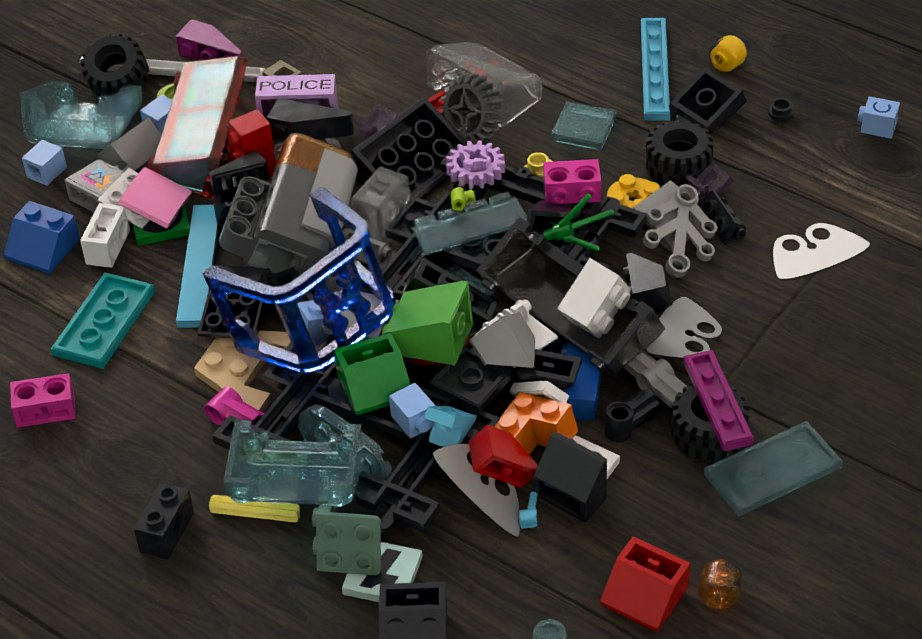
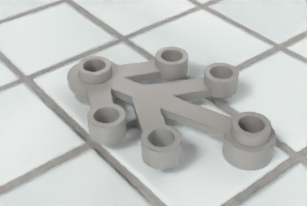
[642,184,717,278]

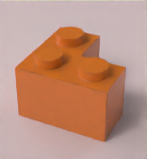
[494,392,578,455]

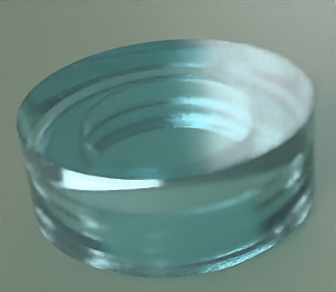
[533,619,566,639]

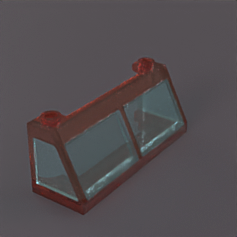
[147,56,248,198]

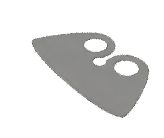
[646,297,722,358]
[433,444,520,537]

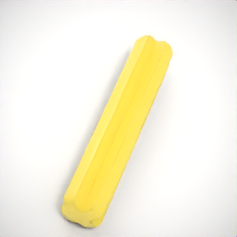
[209,495,301,523]

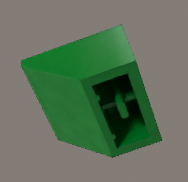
[334,333,410,416]

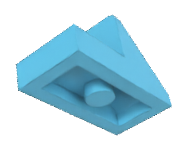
[424,406,477,447]

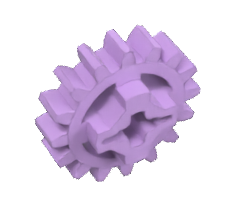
[446,140,505,189]

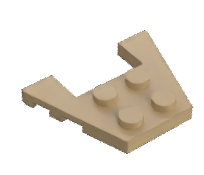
[194,331,298,413]

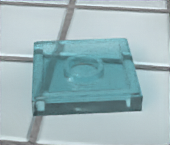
[551,102,616,150]

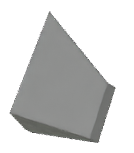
[469,312,535,368]

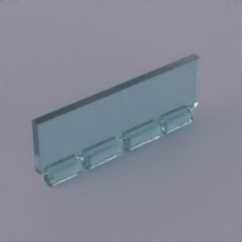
[413,192,527,255]

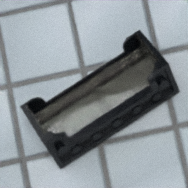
[476,217,665,374]

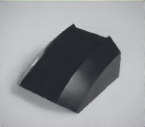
[669,67,747,130]

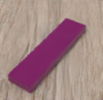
[683,350,754,451]

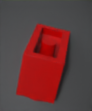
[468,425,538,488]

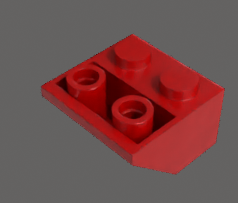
[600,536,691,633]

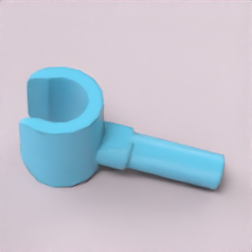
[519,492,538,529]

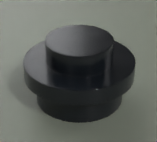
[768,98,794,121]

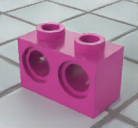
[543,159,601,204]
[10,373,76,428]

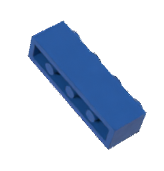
[561,322,607,421]

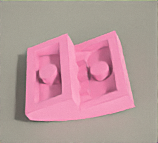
[118,167,193,228]

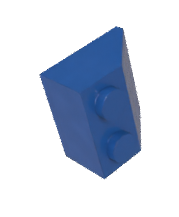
[3,201,80,274]

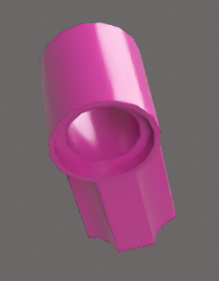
[204,386,264,426]

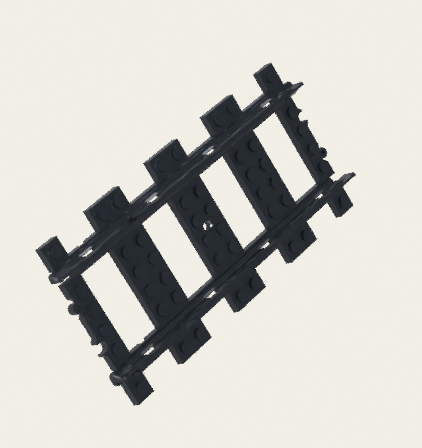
[212,148,647,541]

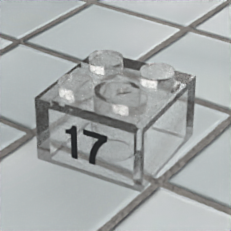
[351,167,411,244]

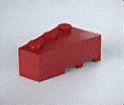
[227,109,276,179]

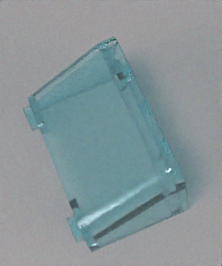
[20,81,142,149]
[223,420,365,507]

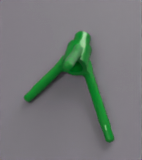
[543,193,614,252]

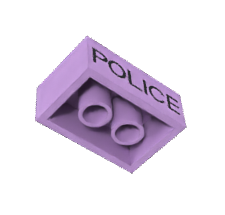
[255,74,339,120]

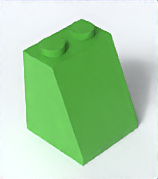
[382,281,473,366]

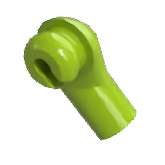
[451,187,476,211]

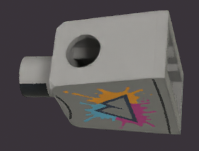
[65,160,130,212]

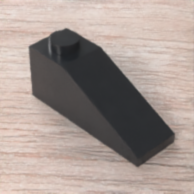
[266,98,354,142]
[400,258,498,323]

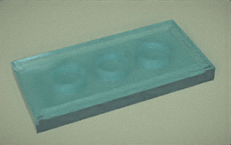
[704,421,843,517]

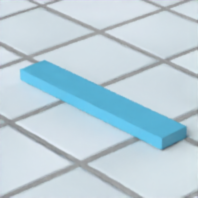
[641,18,670,121]
[176,205,219,328]

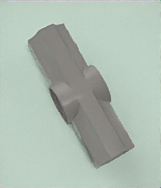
[617,342,686,408]

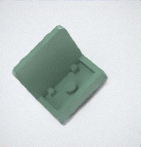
[312,496,381,575]

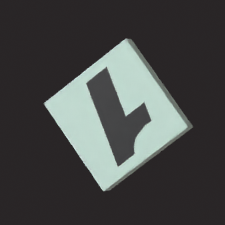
[342,542,423,602]

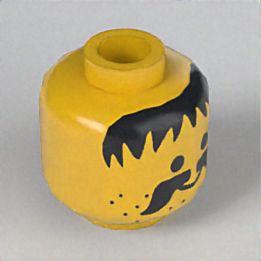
[709,35,747,72]

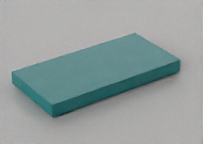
[51,272,156,369]

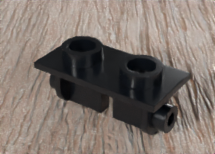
[701,189,746,245]

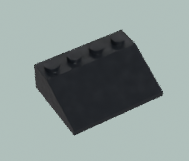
[348,97,467,209]

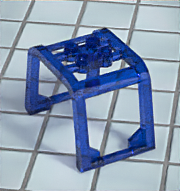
[203,187,396,373]

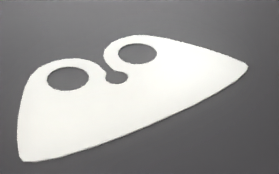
[773,223,870,279]

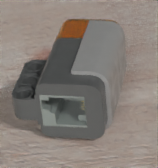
[219,133,358,292]

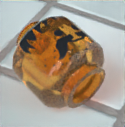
[698,559,742,610]

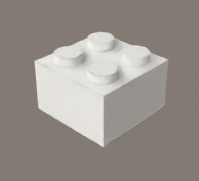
[557,258,631,339]

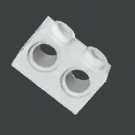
[80,203,130,268]

